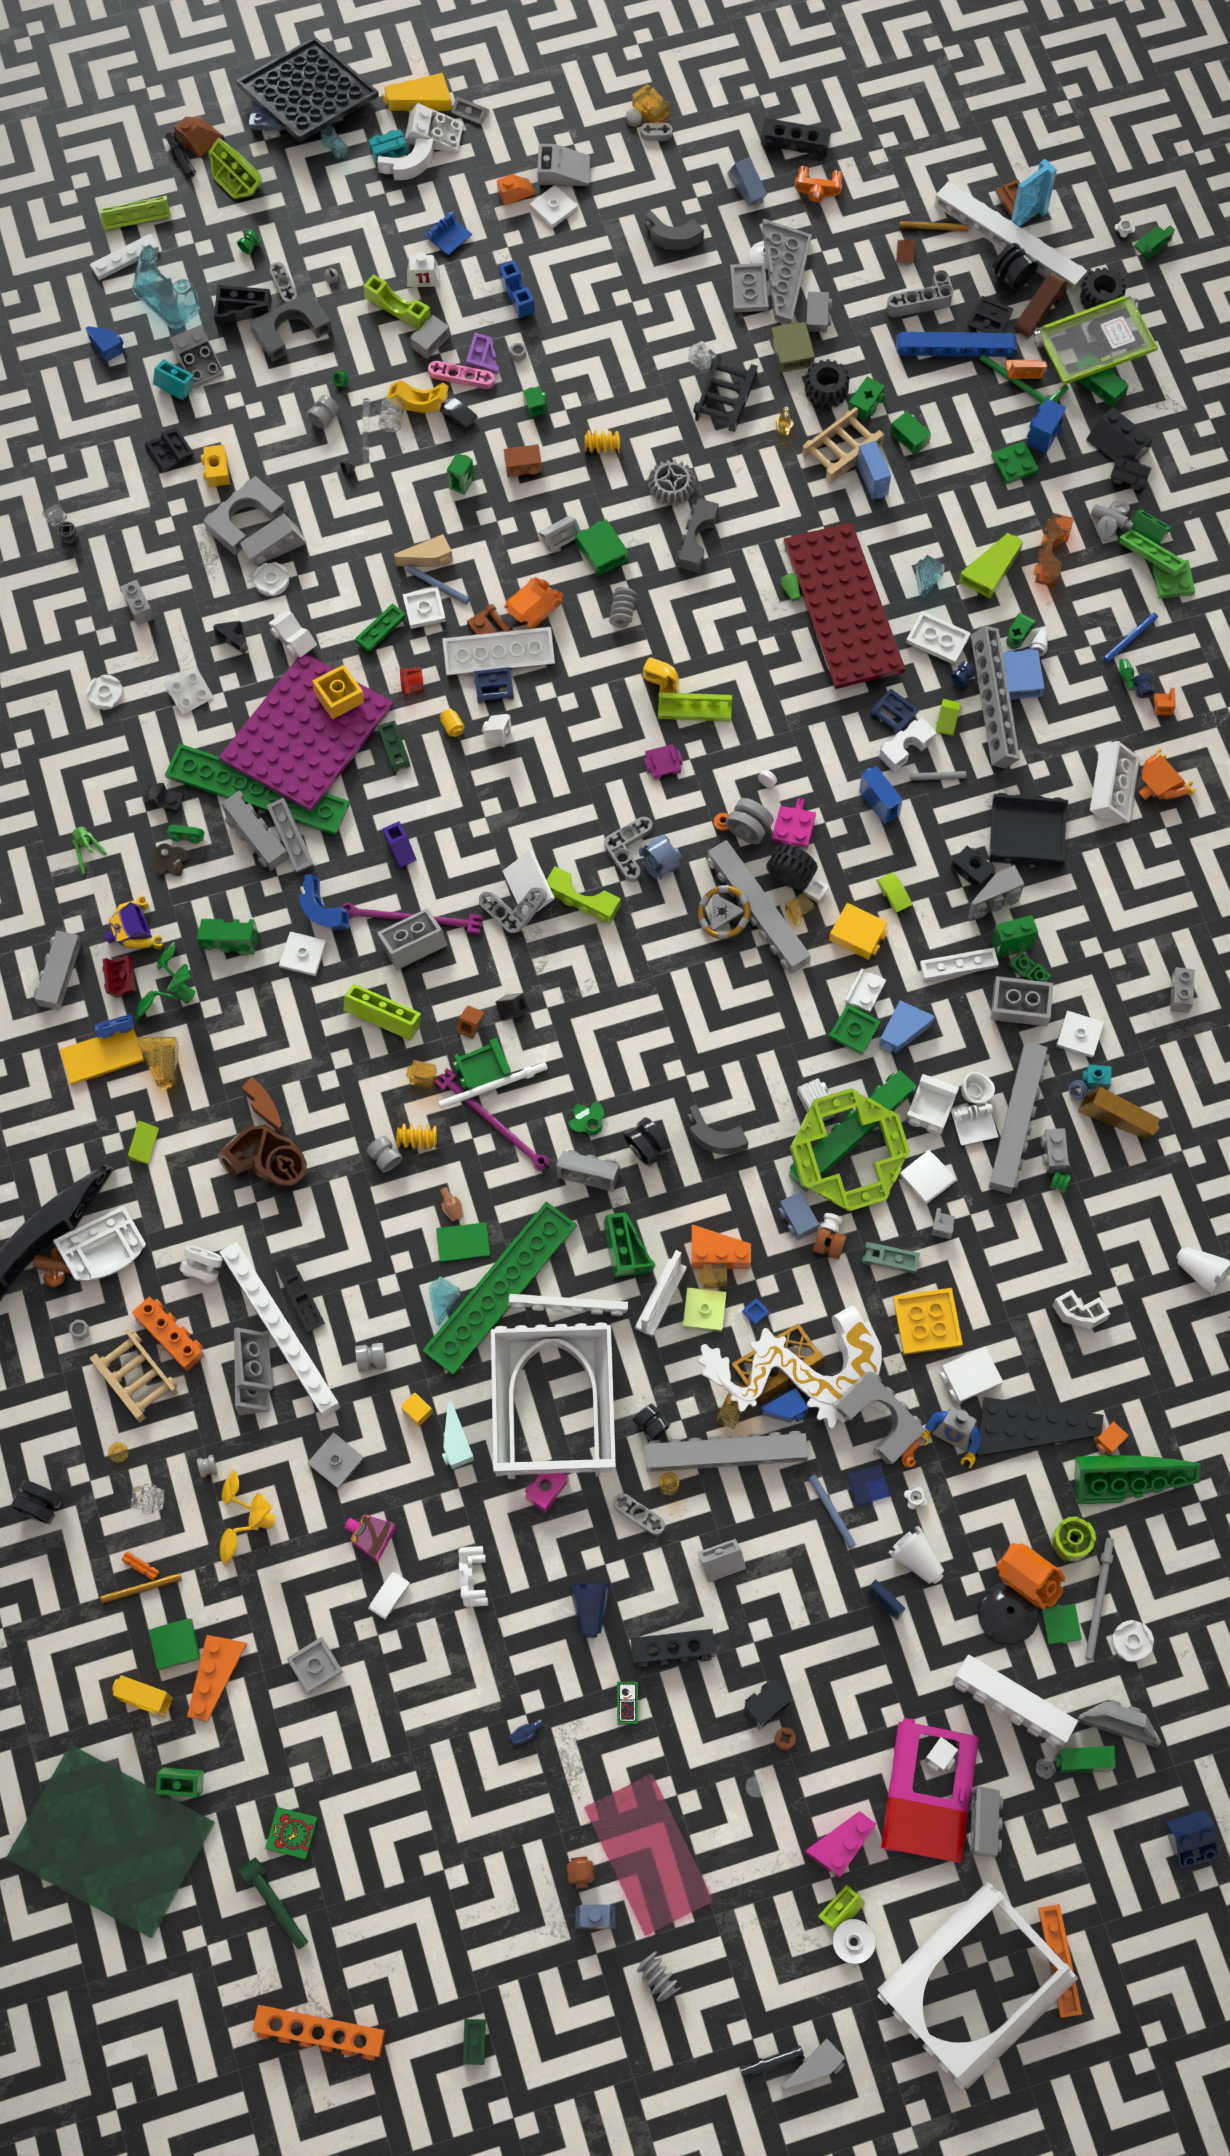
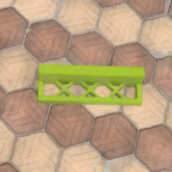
[100,196,171,230]
[658,692,732,722]

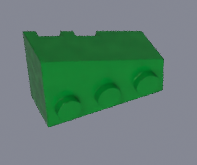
[603,1212,656,1278]

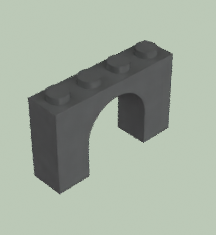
[249,291,332,362]

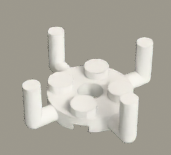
[458,1546,488,1607]

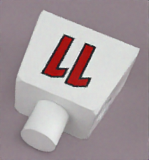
[407,252,440,287]

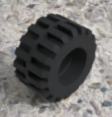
[1080,267,1126,315]
[805,359,850,409]
[766,844,818,890]

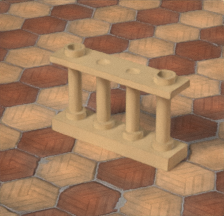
[802,407,884,484]
[90,1329,178,1423]

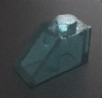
[915,555,945,600]
[429,1277,461,1326]

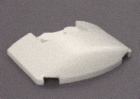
[53,1206,146,1281]

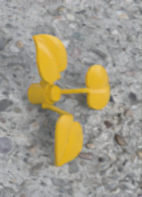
[219,1470,275,1566]

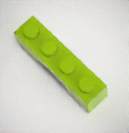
[363,274,431,330]
[547,866,621,924]

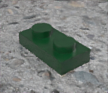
[463,2019,486,2065]

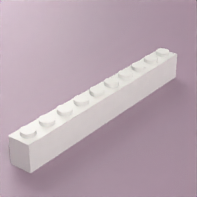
[934,181,1087,295]
[220,1242,340,1419]

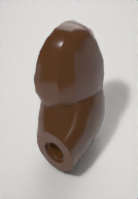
[218,1125,307,1187]

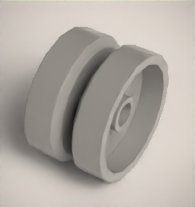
[726,798,774,844]

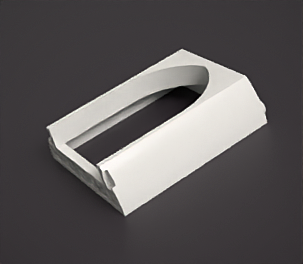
[491,1323,616,1479]
[877,1882,1078,2090]

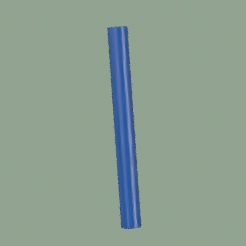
[1103,612,1158,662]

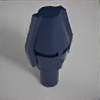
[508,1719,544,1746]

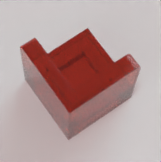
[400,667,424,694]

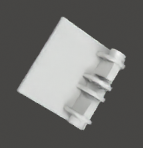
[164,666,214,715]
[951,1102,998,1146]

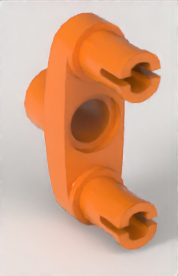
[794,166,843,202]

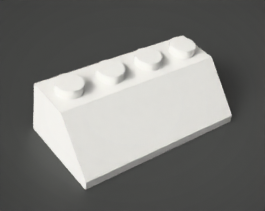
[1090,741,1140,823]

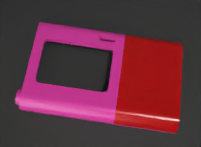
[881,1718,979,1864]

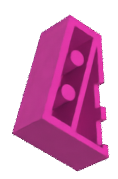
[805,1811,876,1879]

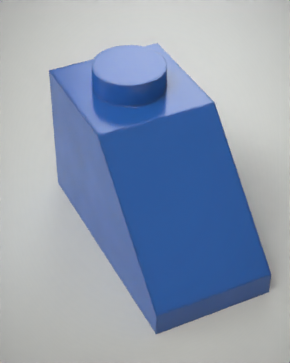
[85,326,124,362]
[761,1388,808,1423]

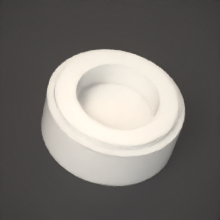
[758,770,777,788]

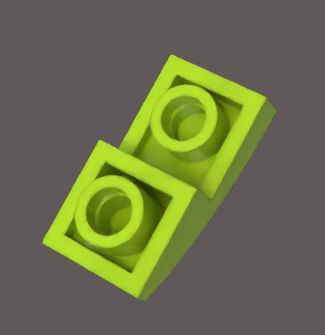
[876,872,913,913]

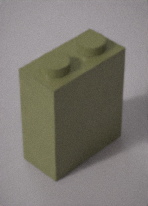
[771,322,815,373]

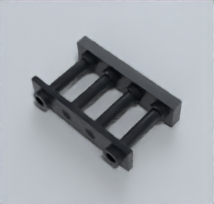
[693,354,758,432]

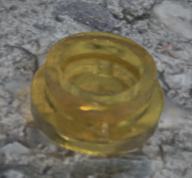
[108,1442,129,1462]

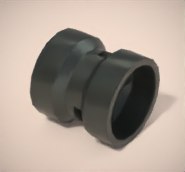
[57,521,78,546]

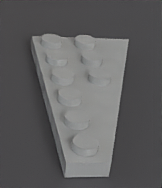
[762,219,812,324]

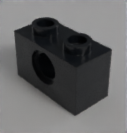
[951,845,996,891]

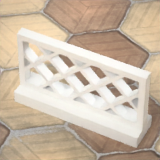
[635,1250,687,1337]

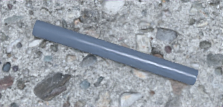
[406,565,470,604]
[808,1475,856,1548]

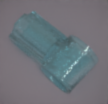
[320,125,350,159]

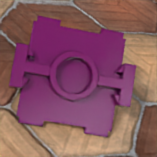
[644,744,683,780]

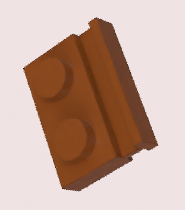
[996,180,1020,218]

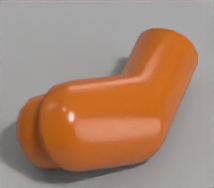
[901,1440,921,1468]

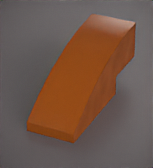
[242,1077,284,1134]

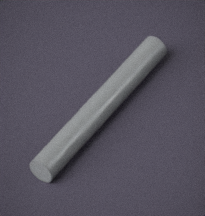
[910,771,966,781]

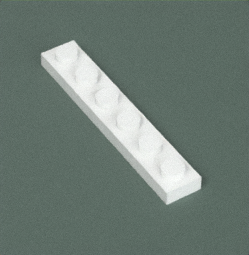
[508,1294,628,1316]

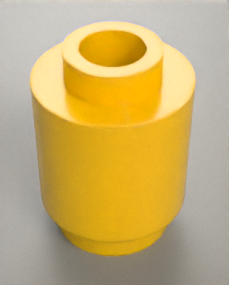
[440,709,465,737]

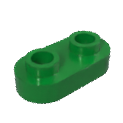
[167,825,205,844]

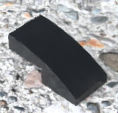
[440,396,478,428]

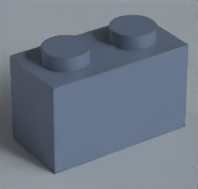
[778,1191,819,1240]

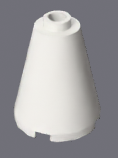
[1176,1247,1230,1296]
[889,1526,944,1584]

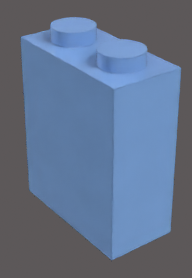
[857,441,891,500]
[1003,649,1045,700]

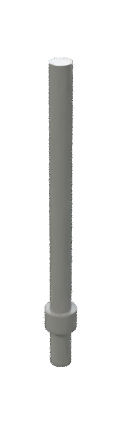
[1085,1538,1114,1660]

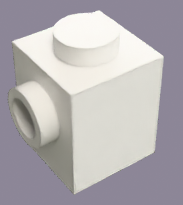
[925,1737,958,1772]

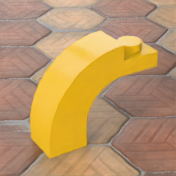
[386,380,449,413]

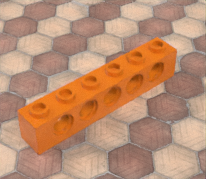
[252,2005,386,2061]

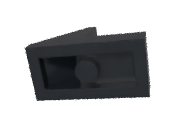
[213,621,248,654]
[143,783,184,813]

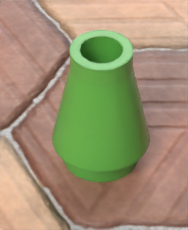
[781,573,801,602]

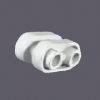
[180,1246,223,1284]

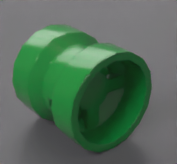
[237,229,261,254]

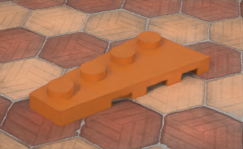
[187,1635,247,1722]

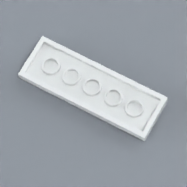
[442,627,555,675]

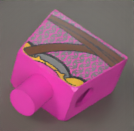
[344,1515,396,1562]

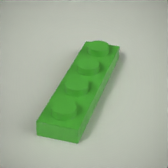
[1119,529,1187,576]

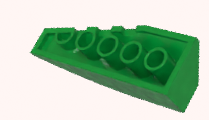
[1074,1455,1201,1504]

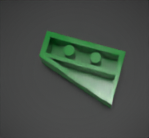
[197,919,259,956]

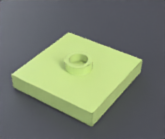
[683,1288,726,1332]

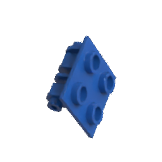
[424,212,472,255]

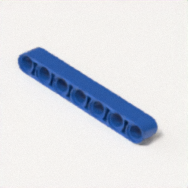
[896,332,1017,357]

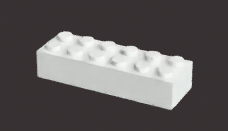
[952,1654,1078,1748]

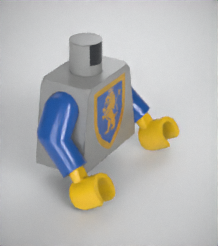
[917,1407,982,1468]

